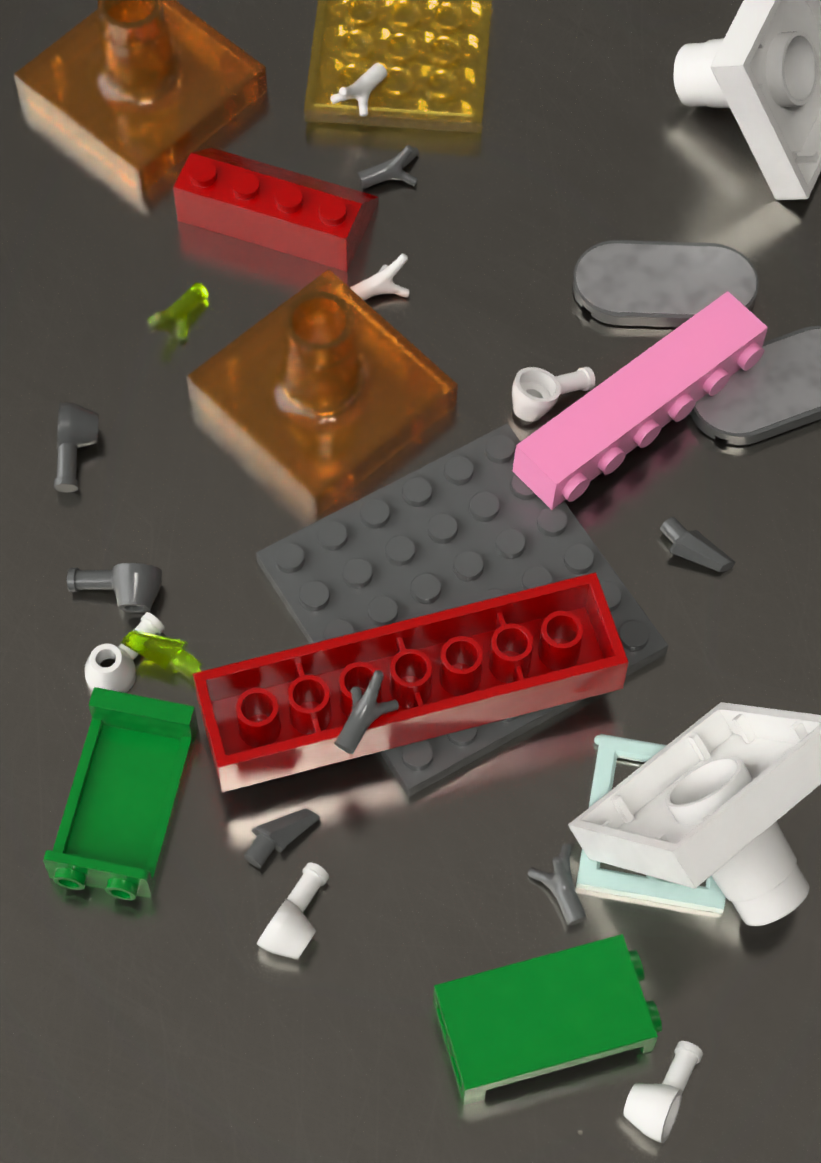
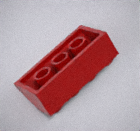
[173,147,379,272]

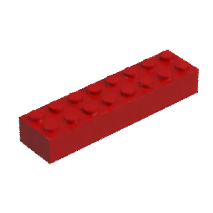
[193,572,629,792]

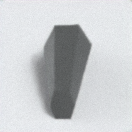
[660,517,736,572]
[244,808,321,868]

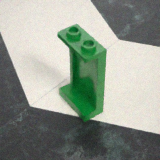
[43,687,198,900]
[433,934,662,1105]

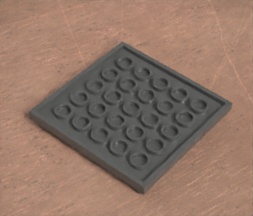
[256,423,668,797]

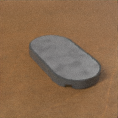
[572,240,759,327]
[690,326,821,445]

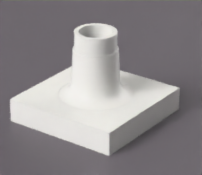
[673,0,821,200]
[568,702,821,926]

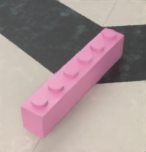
[512,291,768,510]

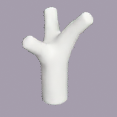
[330,63,388,117]
[343,253,410,307]

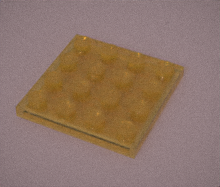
[304,0,492,133]

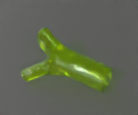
[147,282,208,340]

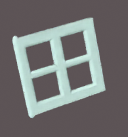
[576,734,726,914]

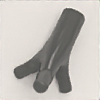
[357,145,419,189]
[335,670,399,754]
[528,844,587,926]

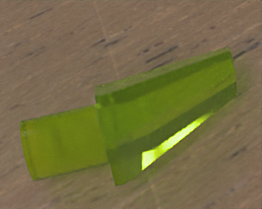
[121,630,203,680]

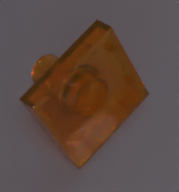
[14,0,267,193]
[187,269,458,517]

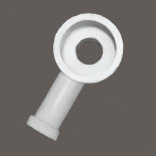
[512,366,595,422]
[85,612,165,693]
[257,862,329,960]
[623,1041,703,1143]

